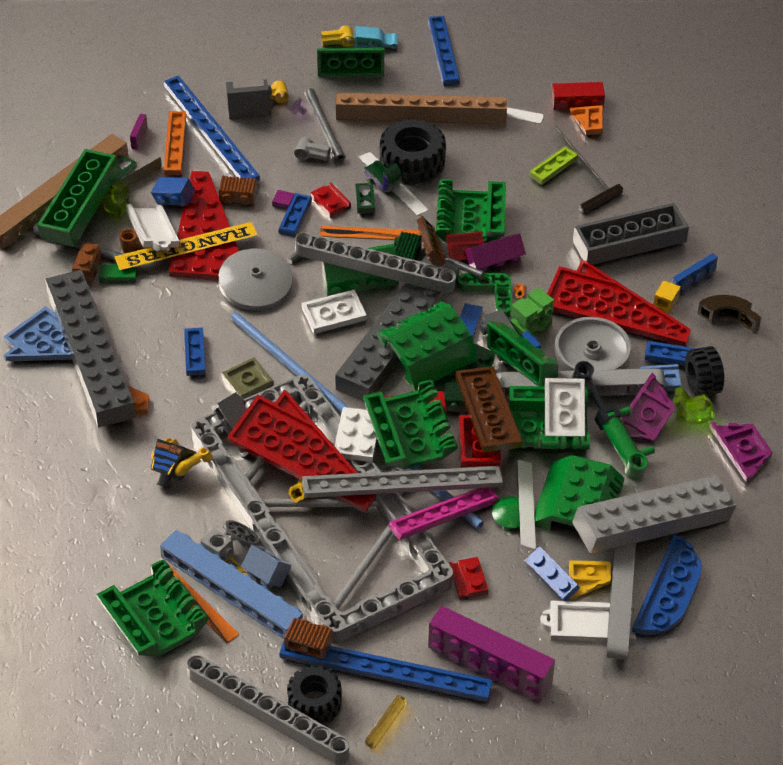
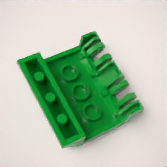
[436,179,506,243]
[377,302,479,391]
[363,380,458,469]
[509,386,590,450]
[534,455,625,530]
[96,560,209,657]

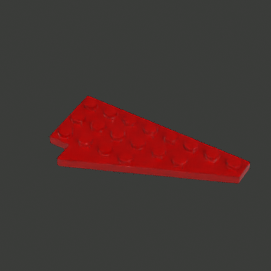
[169,171,239,280]
[547,259,691,347]
[227,390,376,513]

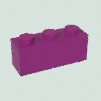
[465,233,526,271]

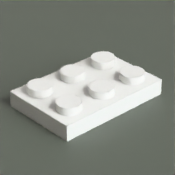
[302,290,367,334]
[545,378,585,438]
[335,407,377,462]

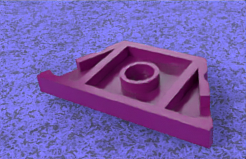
[621,373,675,441]
[709,422,773,482]

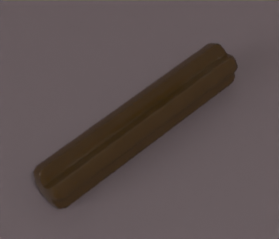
[579,184,623,214]

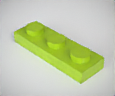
[529,146,578,185]

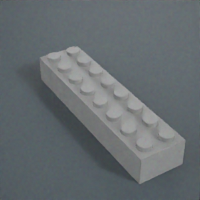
[572,475,736,553]

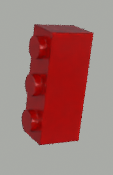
[551,82,605,110]

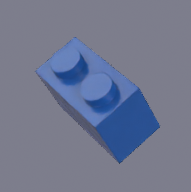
[151,177,196,206]

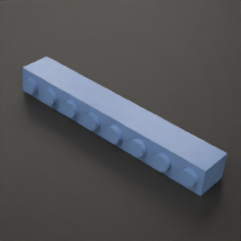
[160,530,303,639]

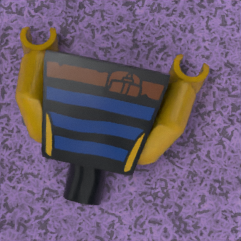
[151,438,213,488]

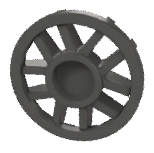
[223,520,259,548]

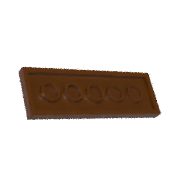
[455,366,522,453]

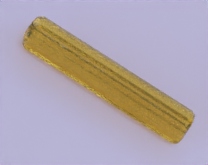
[365,695,407,749]

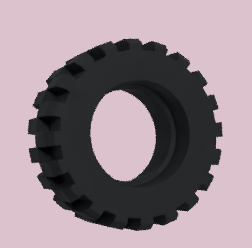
[380,119,446,183]

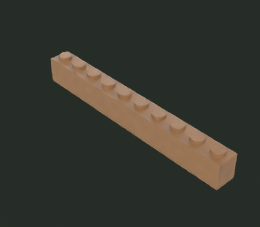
[336,93,507,124]
[0,134,128,250]

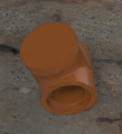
[119,229,147,254]

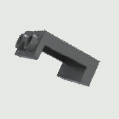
[226,79,273,119]

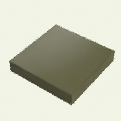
[221,357,274,399]

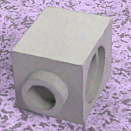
[200,528,234,561]

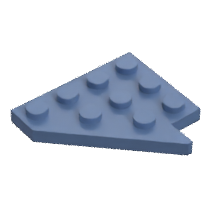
[3,306,72,361]

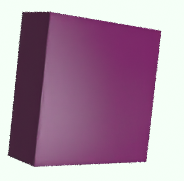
[272,190,294,209]

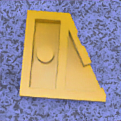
[569,560,611,600]

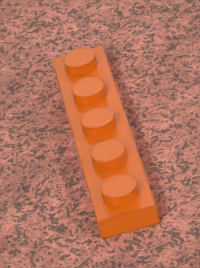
[163,111,187,175]

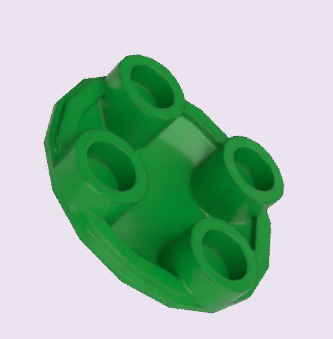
[492,496,520,531]

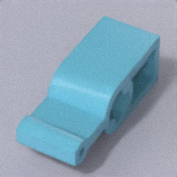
[354,26,398,49]

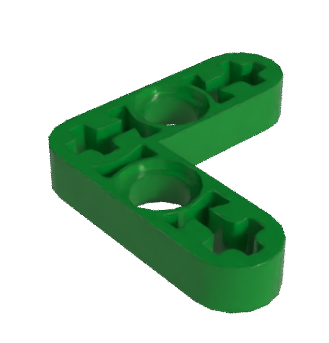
[457,273,512,318]

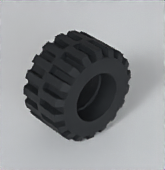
[685,346,725,397]
[287,665,342,724]

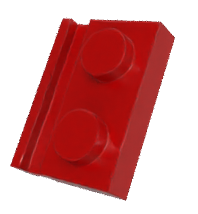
[310,182,351,218]
[446,231,484,261]
[449,557,489,600]

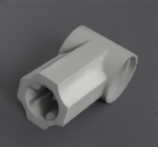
[294,137,331,161]

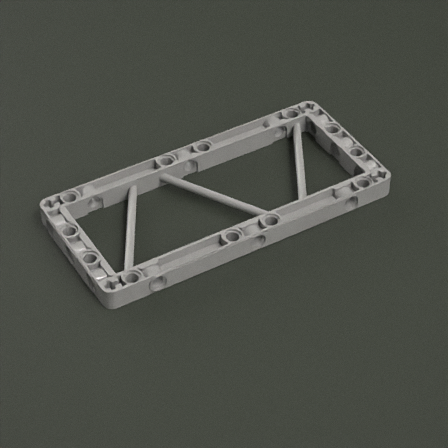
[191,375,453,644]

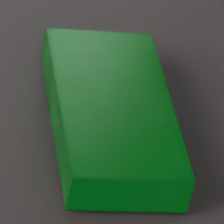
[99,264,137,282]

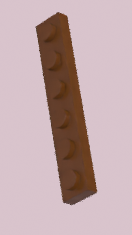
[417,216,446,267]

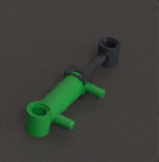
[571,361,655,479]

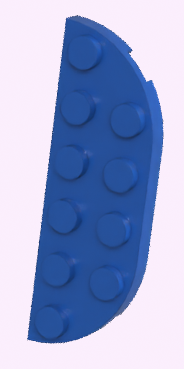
[632,534,702,635]

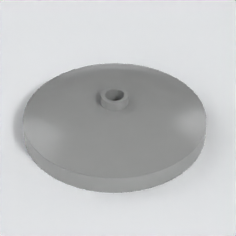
[219,249,292,311]
[555,317,631,371]

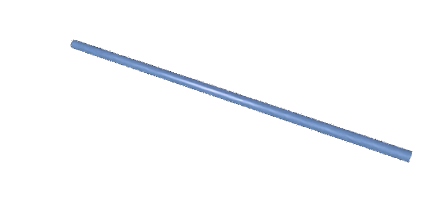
[231,312,484,530]

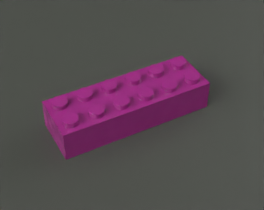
[428,605,555,702]

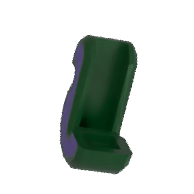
[364,160,402,192]

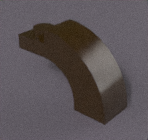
[697,295,761,333]

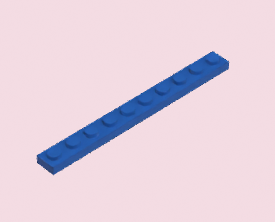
[164,75,260,181]
[279,641,492,702]

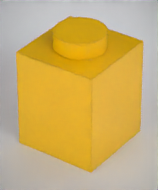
[653,280,680,313]

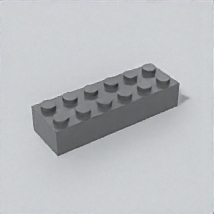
[573,203,689,265]

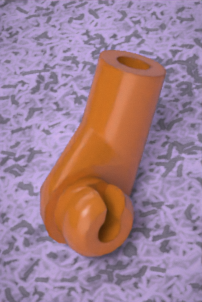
[514,283,527,299]

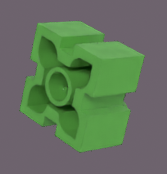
[510,287,554,337]

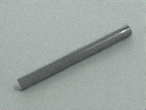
[423,248,485,279]

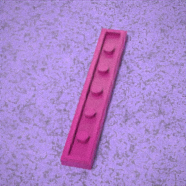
[388,488,499,540]

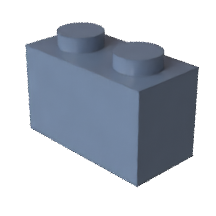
[241,544,291,588]

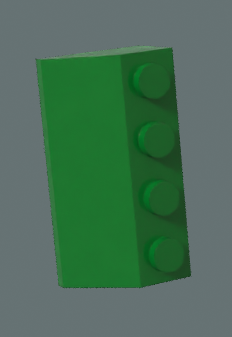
[317,48,384,76]
[322,244,399,296]
[487,321,558,386]

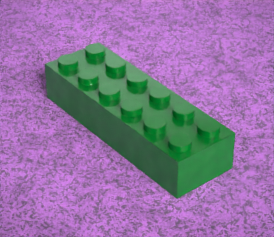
[37,149,120,247]

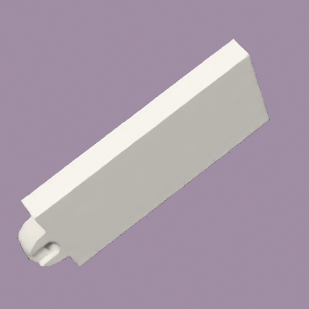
[126,204,179,251]
[540,601,636,643]

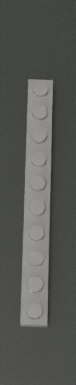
[302,466,503,498]

